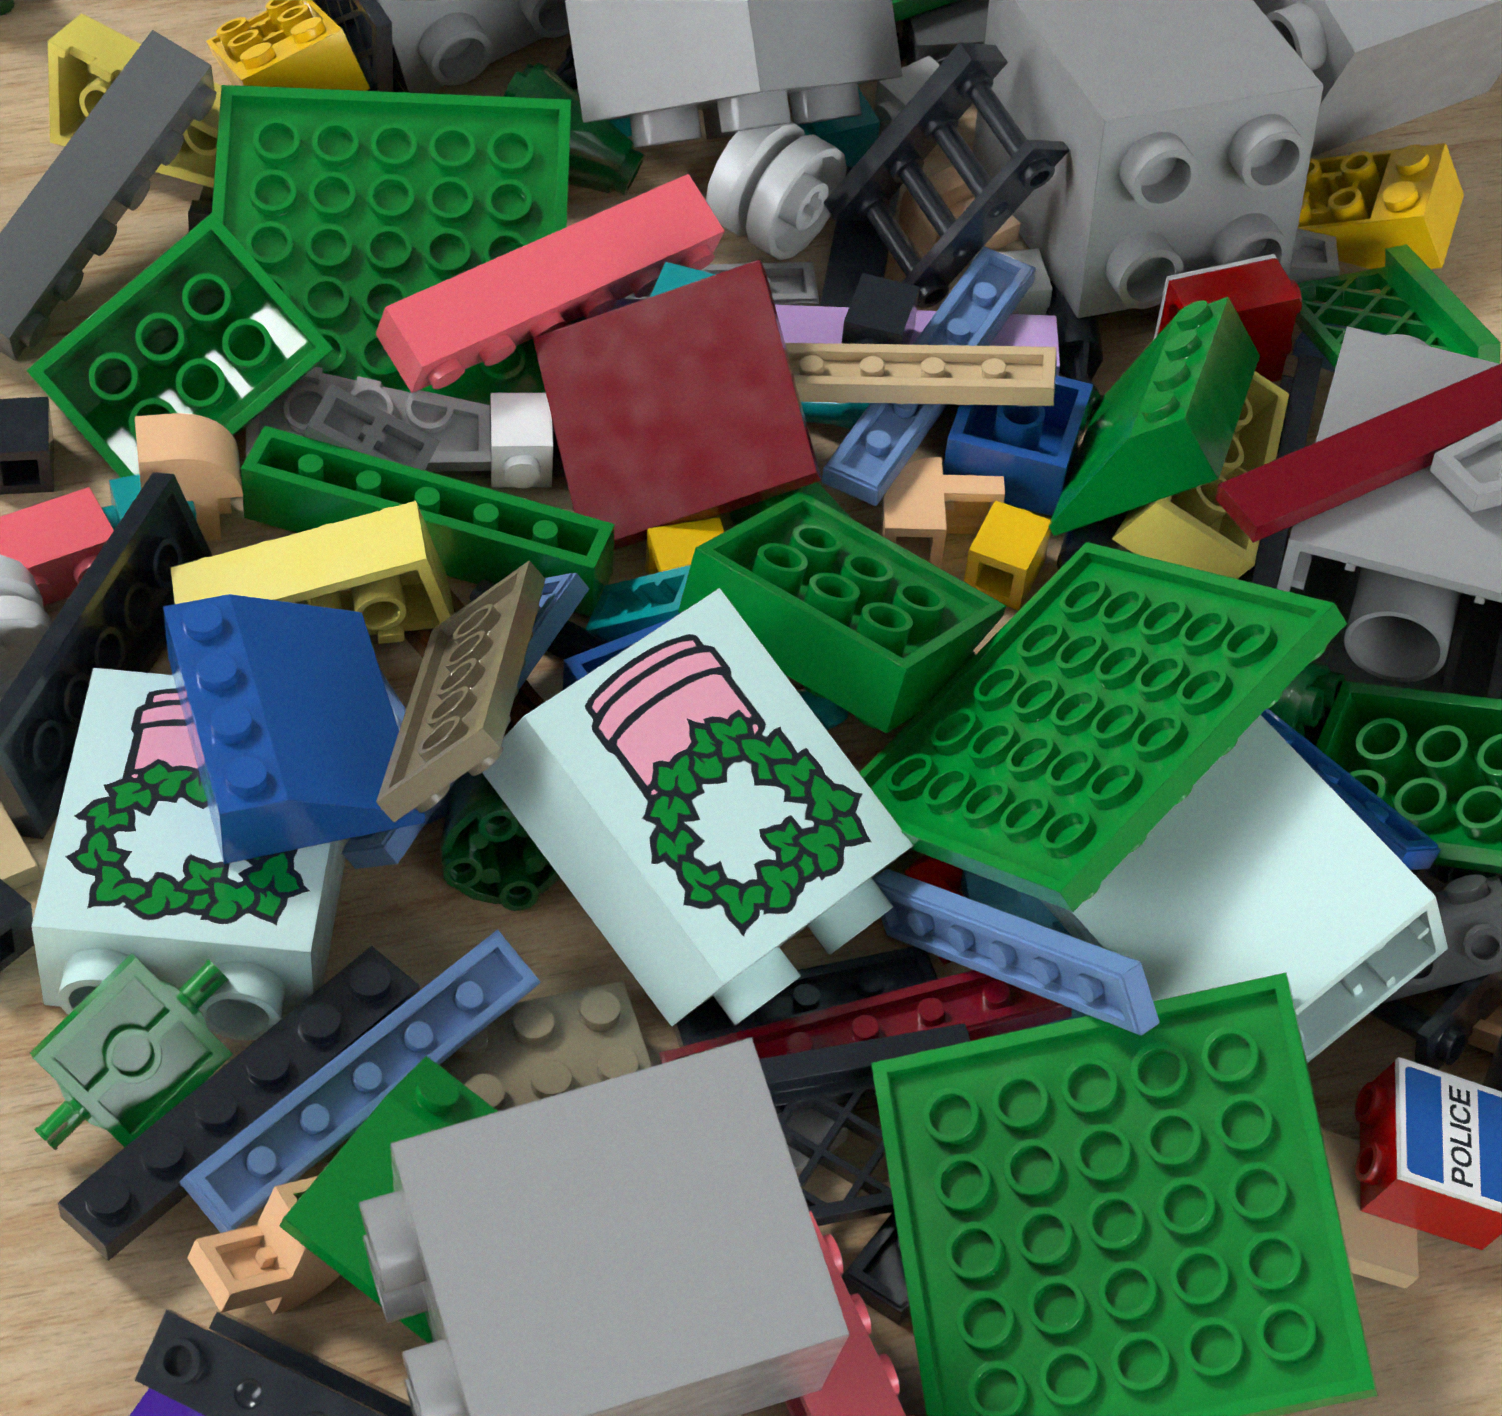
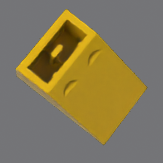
[206,0,370,91]
[1298,143,1464,269]

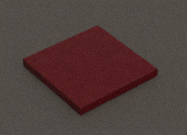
[533,259,822,550]

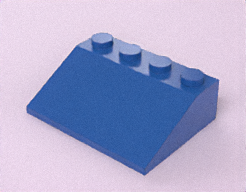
[163,594,425,864]

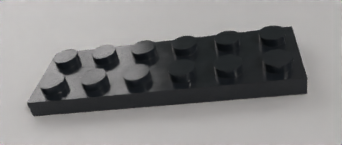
[0,472,213,839]

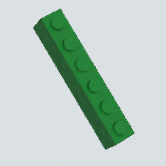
[241,426,615,617]

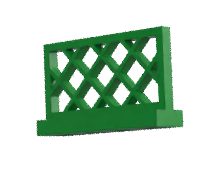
[1295,245,1501,368]

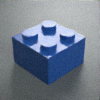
[943,375,1093,516]

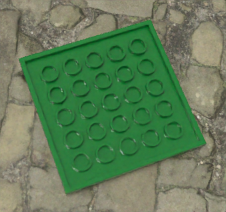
[212,85,571,424]
[859,542,1347,912]
[871,972,1378,1416]

